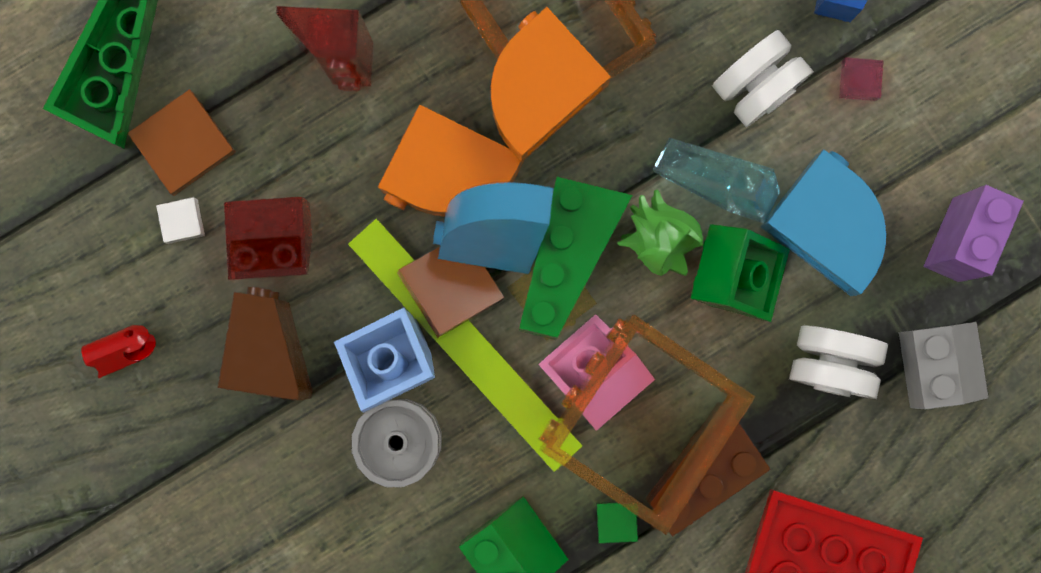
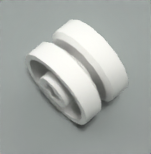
[712,30,814,127]
[789,325,888,399]

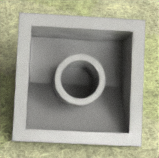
[899,322,988,409]

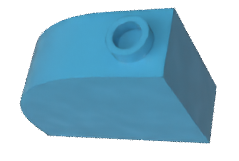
[761,150,886,296]
[433,183,553,274]

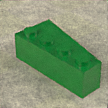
[43,0,158,149]
[519,177,633,340]

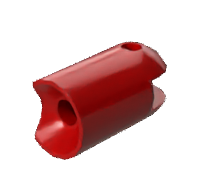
[81,325,156,378]

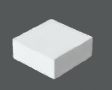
[156,197,205,244]

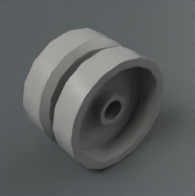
[352,399,442,487]

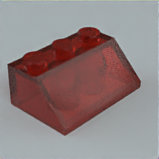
[276,6,373,91]

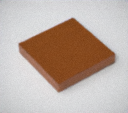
[128,89,236,196]
[397,247,504,338]

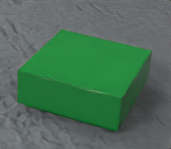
[596,501,638,543]

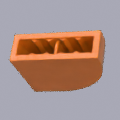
[491,7,611,162]
[378,105,524,217]

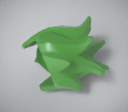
[617,190,704,276]

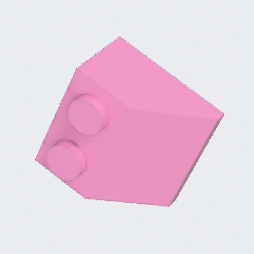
[538,314,655,431]

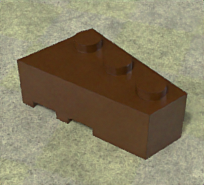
[645,402,771,537]

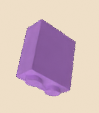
[923,185,1024,282]

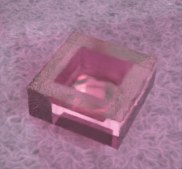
[839,57,884,101]

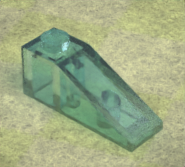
[653,138,781,223]

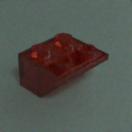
[224,197,312,280]

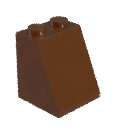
[218,286,313,400]

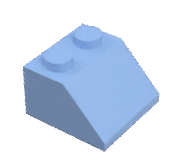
[334,308,435,413]

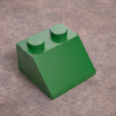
[690,224,790,322]
[459,496,569,573]

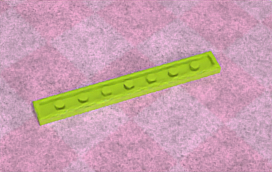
[348,219,582,472]

